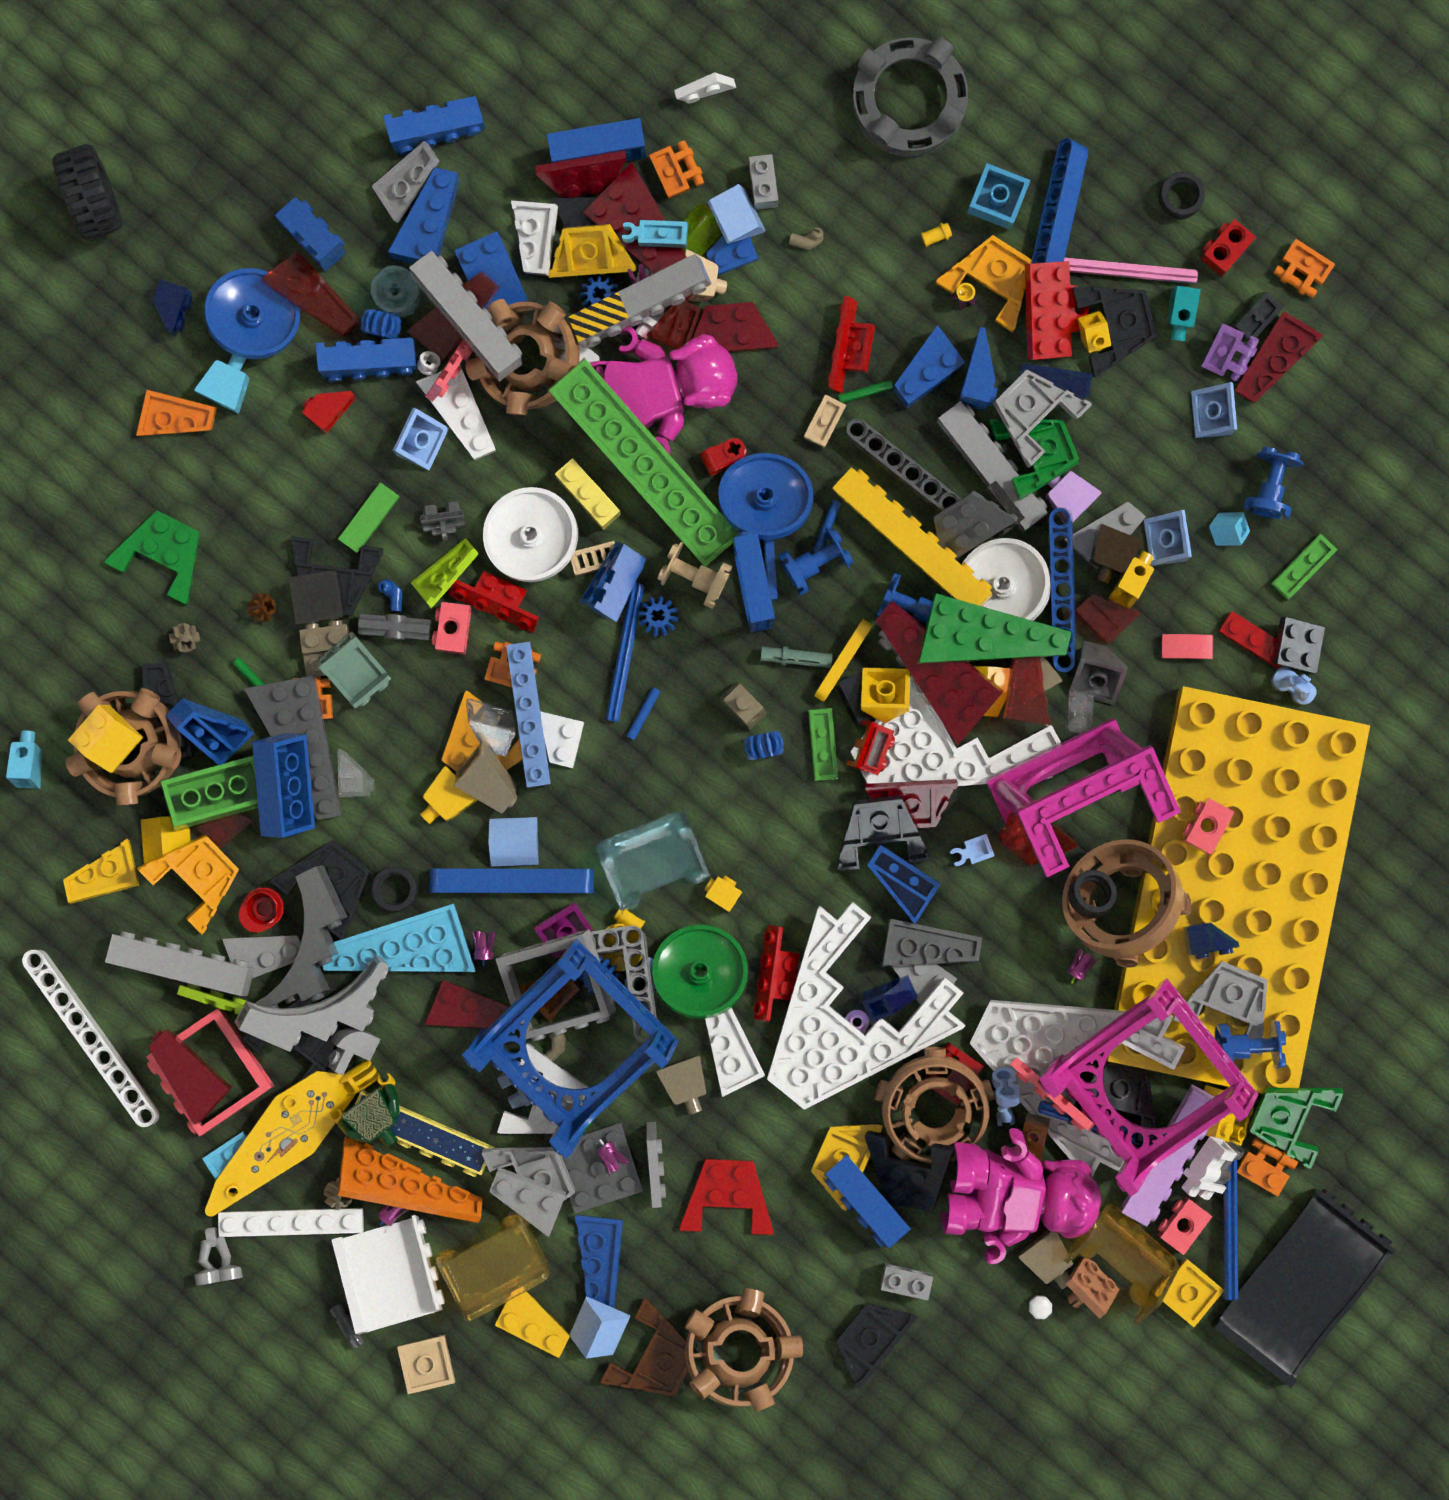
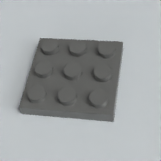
[561,1122,643,1214]

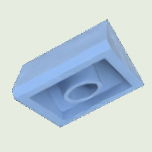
[707,184,766,244]
[1191,382,1237,438]
[393,408,449,470]
[1144,510,1192,566]
[488,817,539,867]
[570,1296,630,1358]

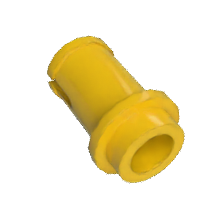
[921,223,952,247]
[613,906,645,933]

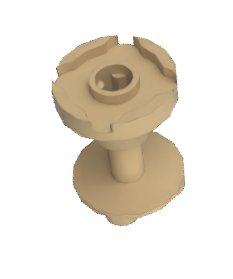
[657,542,732,609]

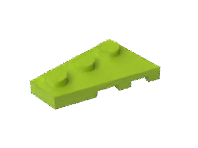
[411,538,479,609]
[177,983,247,1014]

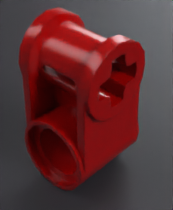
[699,438,746,476]

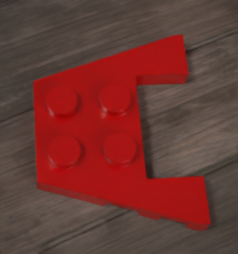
[680,1159,773,1235]

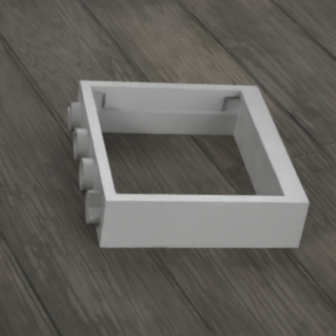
[495,929,616,1042]

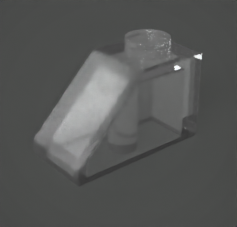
[337,749,374,798]

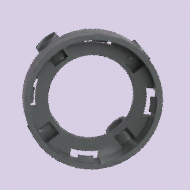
[852,36,968,157]

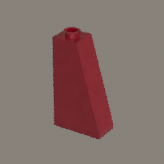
[149,1029,233,1125]

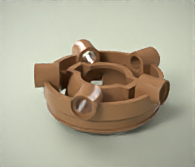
[465,299,580,416]
[66,688,181,805]
[875,1047,995,1163]
[684,1288,803,1413]

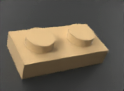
[804,395,846,448]

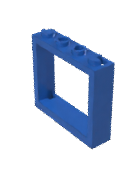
[733,531,775,633]

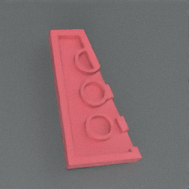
[425,339,473,402]
[1010,1057,1095,1131]

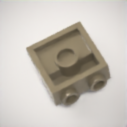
[299,620,350,677]

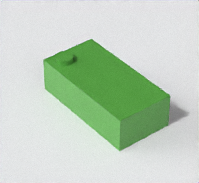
[161,756,258,831]

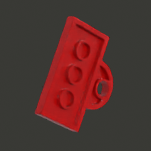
[1025,261,1090,360]

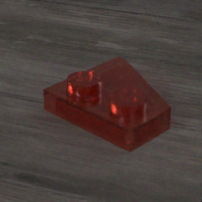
[1075,594,1141,645]

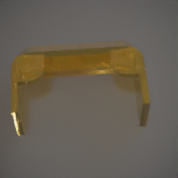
[1064,1204,1179,1325]

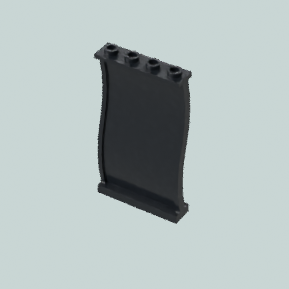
[1211,1189,1396,1388]

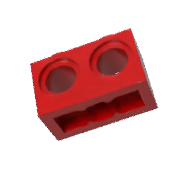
[1200,219,1256,277]

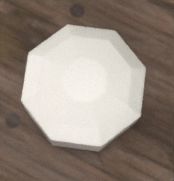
[1028,1295,1052,1319]

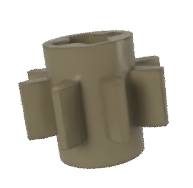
[169,623,200,653]
[324,1178,353,1210]

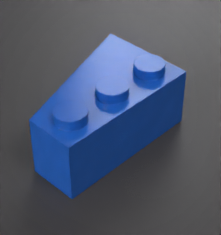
[893,325,966,409]
[867,844,941,924]

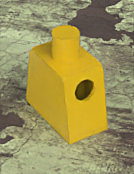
[1108,551,1154,610]
[420,766,478,824]

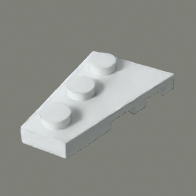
[511,201,558,276]

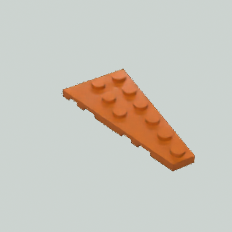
[338,1136,482,1223]

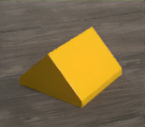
[861,668,910,723]
[141,817,191,864]

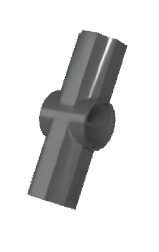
[358,614,432,641]

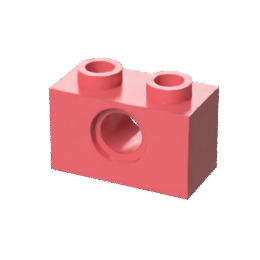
[432,602,472,655]
[1182,798,1234,855]
[1157,1197,1212,1255]

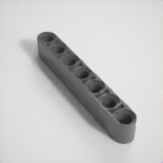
[845,419,961,512]

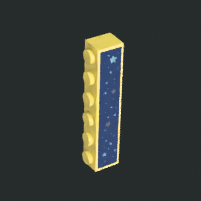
[355,1090,494,1177]

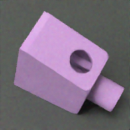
[1045,471,1101,524]

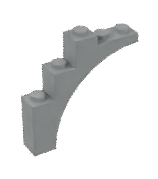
[235,954,388,1052]

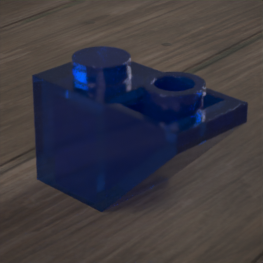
[153,280,192,337]
[1183,922,1239,959]
[862,975,918,1023]

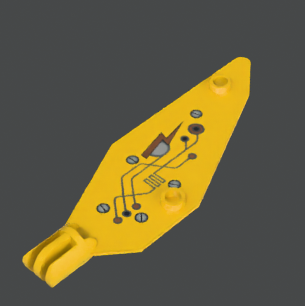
[205,1060,382,1216]

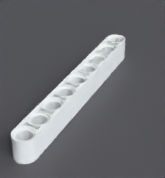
[22,950,160,1127]

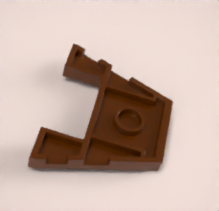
[600,1298,697,1396]

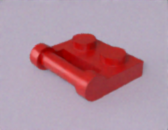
[924,1042,984,1106]

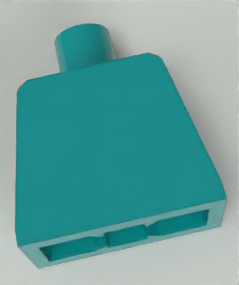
[1166,286,1201,341]

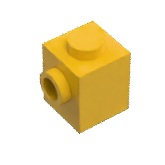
[1077,311,1111,353]
[704,875,742,912]

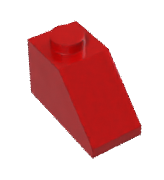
[302,391,357,434]

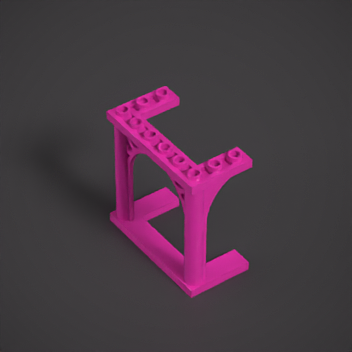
[985,718,1181,877]
[1039,978,1258,1197]

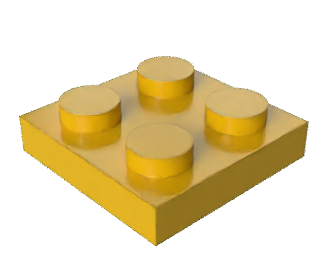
[1156,1258,1224,1327]

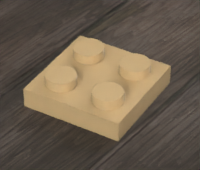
[397,1334,456,1394]

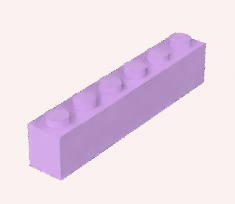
[1121,1085,1214,1226]

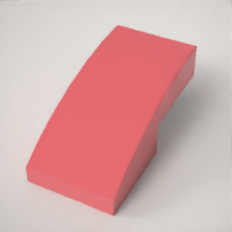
[1162,634,1213,659]

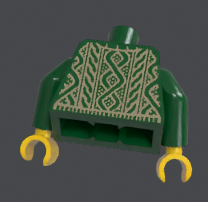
[330,1073,400,1148]

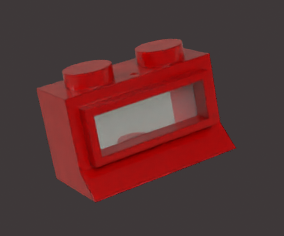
[846,720,895,776]

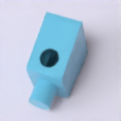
[194,354,249,414]
[6,731,42,789]

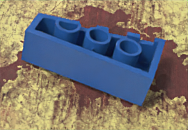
[383,96,485,156]
[388,167,460,264]
[315,338,418,383]
[824,1155,910,1248]

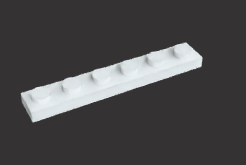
[218,1208,364,1237]

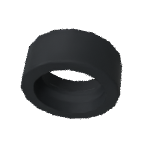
[1158,172,1205,219]
[371,866,418,912]
[1068,870,1117,918]

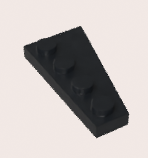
[142,663,194,758]

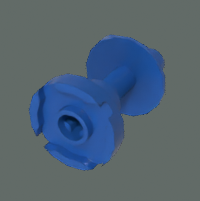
[1243,447,1304,520]
[778,527,853,596]
[876,573,951,624]
[1214,1020,1286,1069]

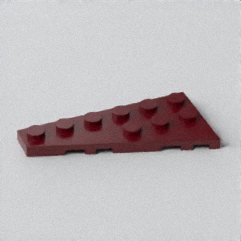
[584,162,693,301]
[876,601,1003,745]

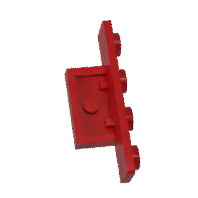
[828,296,875,393]
[448,571,539,633]
[753,925,800,1022]

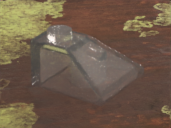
[466,698,516,757]

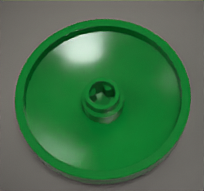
[652,925,748,1019]

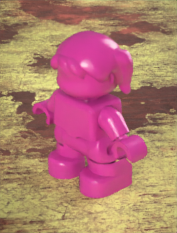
[590,326,738,455]
[940,1128,1101,1264]

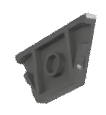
[934,490,1018,559]

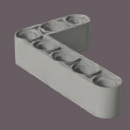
[591,926,657,1043]

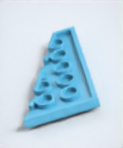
[323,904,476,972]

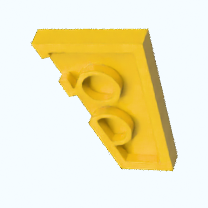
[63,839,140,904]
[495,1281,570,1358]

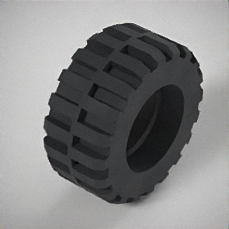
[52,144,123,241]

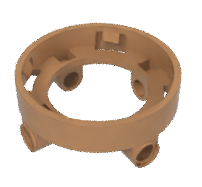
[1062,839,1191,968]

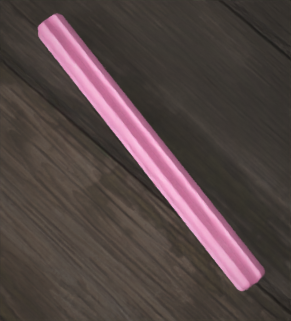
[1064,258,1198,284]

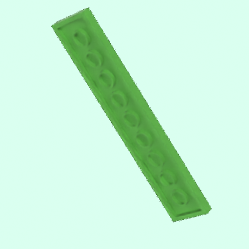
[548,357,738,567]

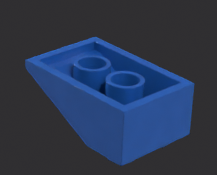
[454,231,528,309]
[958,327,998,411]

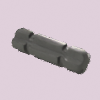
[330,1303,363,1349]

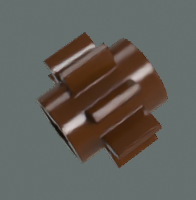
[247,593,276,622]

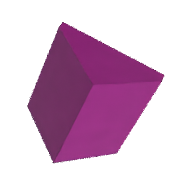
[534,902,593,959]

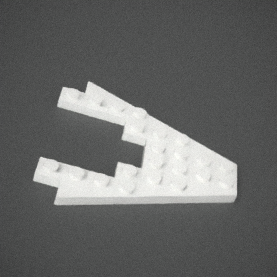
[850,661,1061,787]
[767,901,965,1110]
[970,1000,1185,1177]

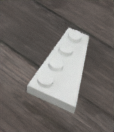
[416,364,496,460]
[705,1008,765,1097]

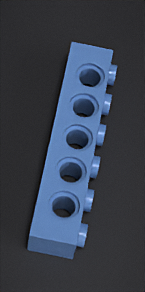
[506,642,551,787]

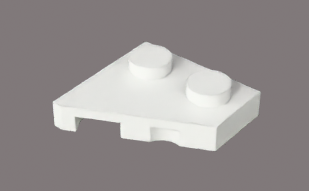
[540,712,584,768]

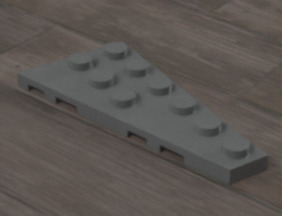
[244,675,342,820]

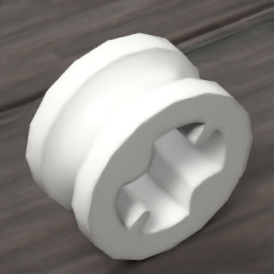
[417,351,440,375]

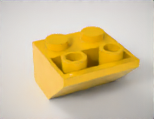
[1204,1085,1254,1146]

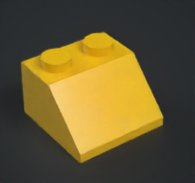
[68,704,143,773]

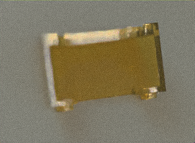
[435,1214,550,1321]

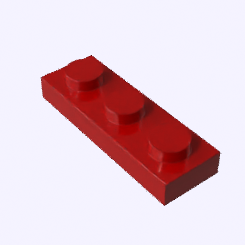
[1218,611,1281,669]

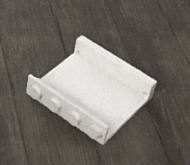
[332,1215,445,1335]

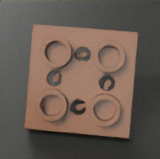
[1065,1255,1120,1319]

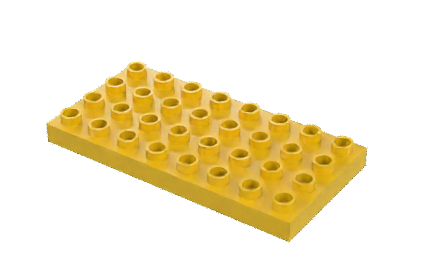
[1106,686,1370,1094]

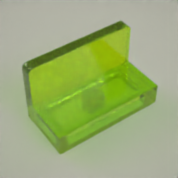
[683,203,722,256]

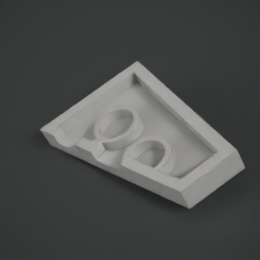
[372,141,439,223]
[1063,502,1146,570]
[222,936,301,979]
[891,964,957,1005]
[647,1122,666,1208]
[489,1167,566,1237]

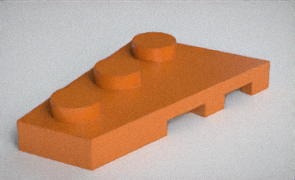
[136,390,217,436]

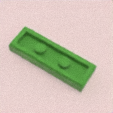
[338,482,400,554]
[1270,533,1337,601]
[808,708,838,781]

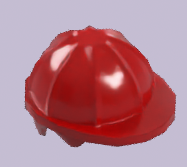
[238,888,284,933]

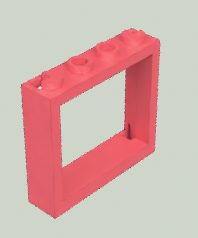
[146,1008,275,1136]

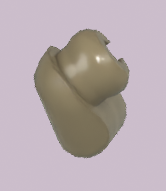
[543,1032,566,1062]

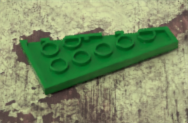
[917,594,1071,664]

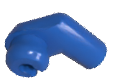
[378,579,402,612]

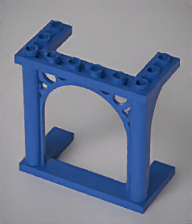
[462,938,679,1158]

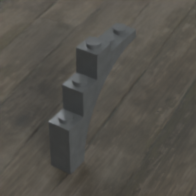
[254,866,347,1008]

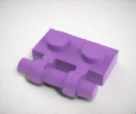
[1201,323,1259,381]

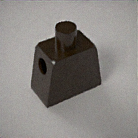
[1090,524,1144,584]

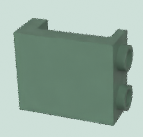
[315,632,391,709]

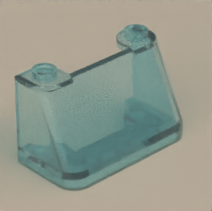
[597,812,710,911]

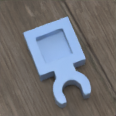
[949,834,994,866]

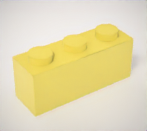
[555,458,621,530]

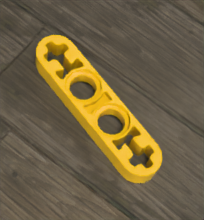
[814,619,873,702]

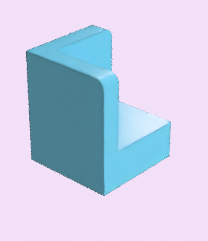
[1209,512,1250,546]

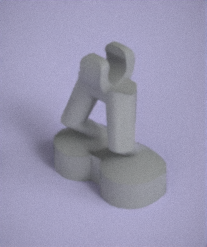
[194,1227,243,1286]

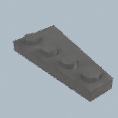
[881,919,982,967]

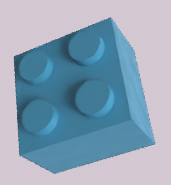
[967,163,1031,230]

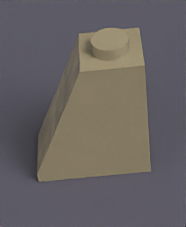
[454,741,517,814]

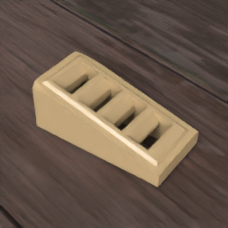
[571,541,615,577]

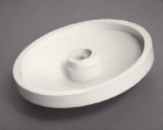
[483,487,578,582]
[962,538,1051,621]

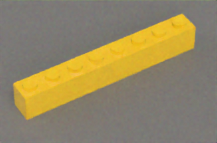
[833,467,993,607]

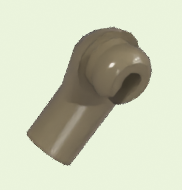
[789,228,824,250]

